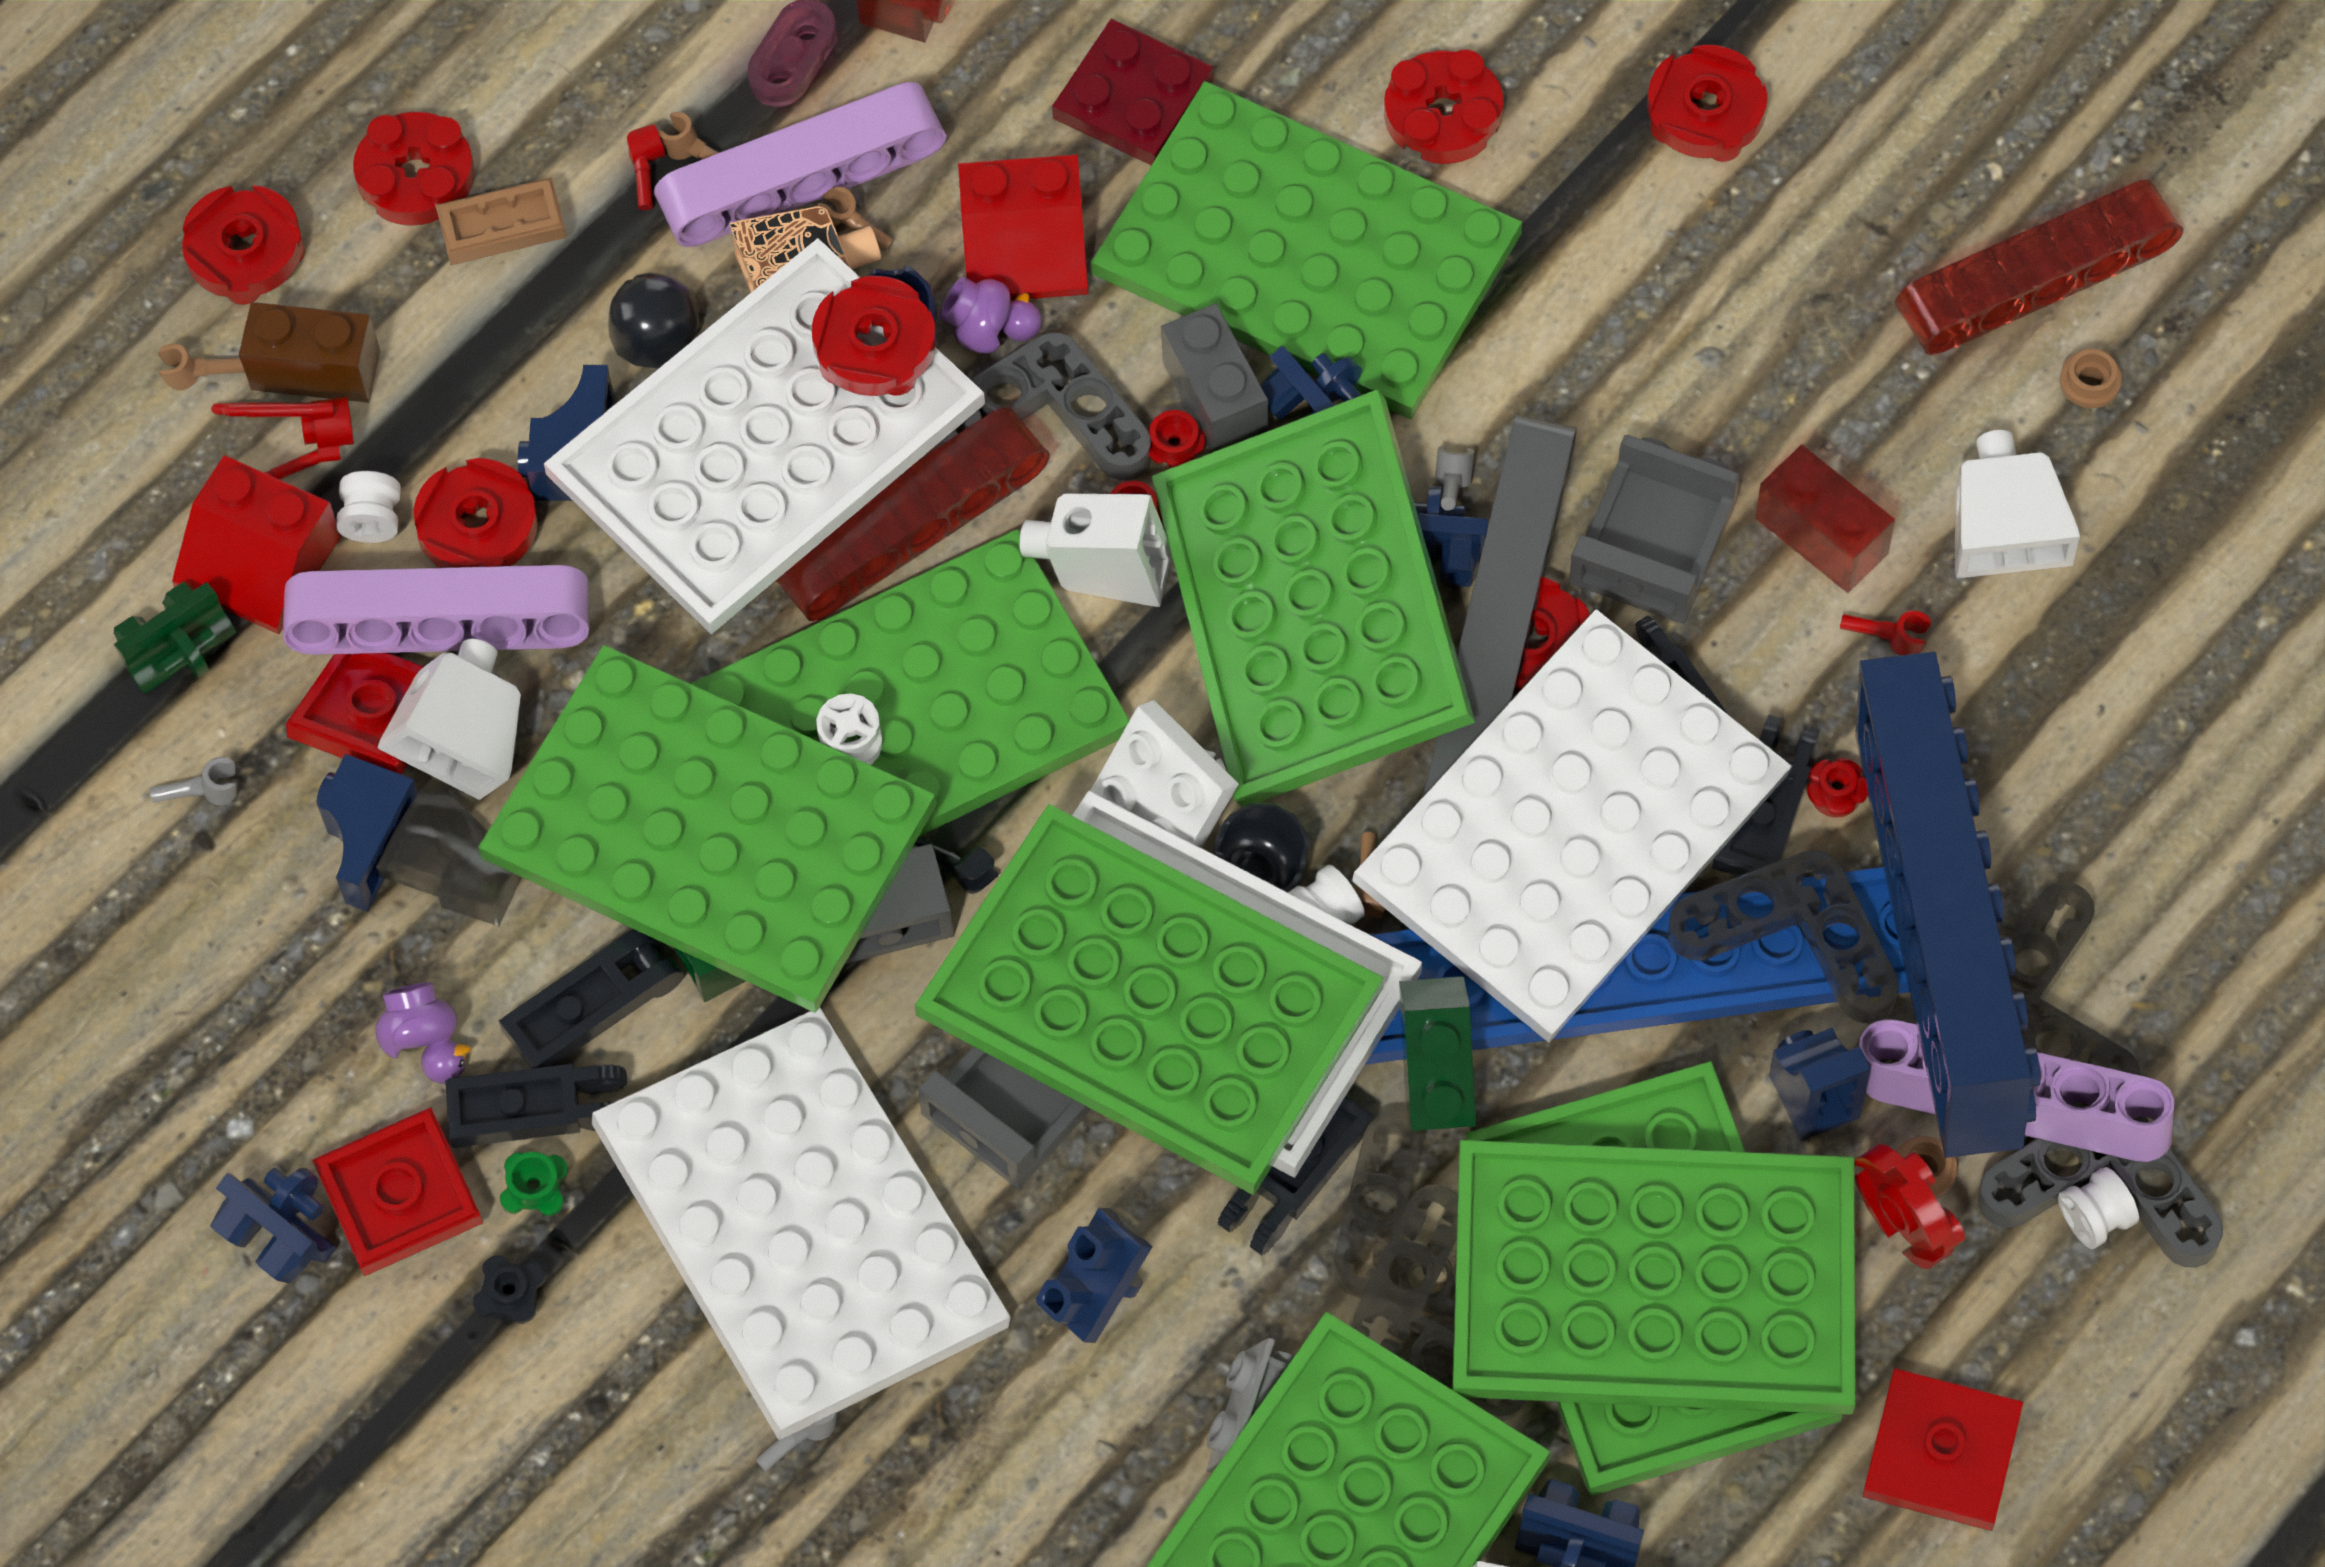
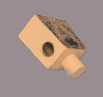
[729,206,881,293]

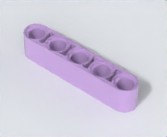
[654,82,946,247]
[283,565,589,655]
[1860,1019,2174,1162]

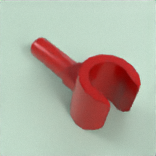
[627,124,665,211]
[1840,610,1931,656]

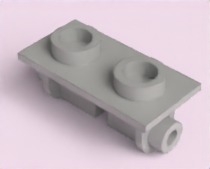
[1206,1338,1294,1473]

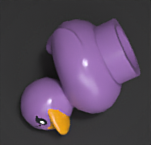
[939,277,1041,354]
[375,982,472,1084]

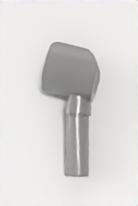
[1435,446,1474,510]
[150,757,237,806]
[755,1412,837,1472]

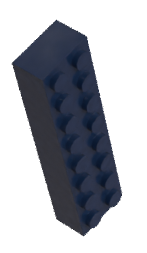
[1855,651,2040,1158]

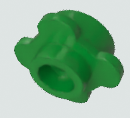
[500,1152,568,1216]

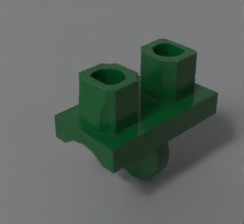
[113,581,237,694]

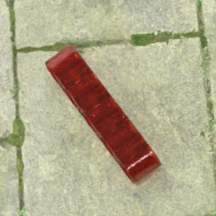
[1895,179,2184,355]
[776,407,1050,621]

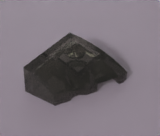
[377,779,522,927]

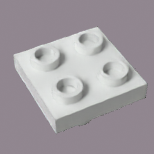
[1090,700,1239,848]

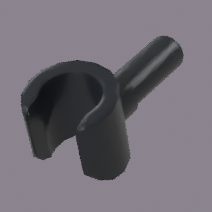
[914,836,999,894]

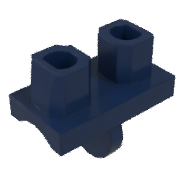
[1260,345,1362,421]
[1414,485,1488,587]
[210,1168,337,1284]
[1036,1208,1153,1343]
[1514,1479,1644,1567]

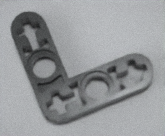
[933,332,1151,480]
[1978,1117,2223,1268]

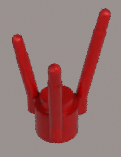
[211,397,354,480]

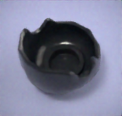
[608,272,700,368]
[1212,803,1311,893]

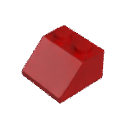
[958,154,1088,300]
[172,455,341,634]

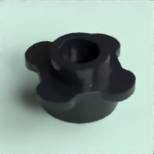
[473,1255,546,1324]

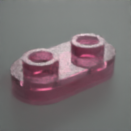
[748,0,837,106]

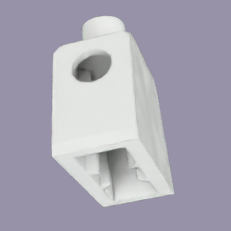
[1955,430,2080,578]
[1020,494,1172,607]
[378,639,521,800]

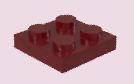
[1052,18,1214,165]

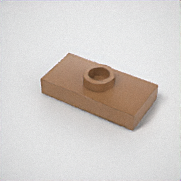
[436,177,567,265]

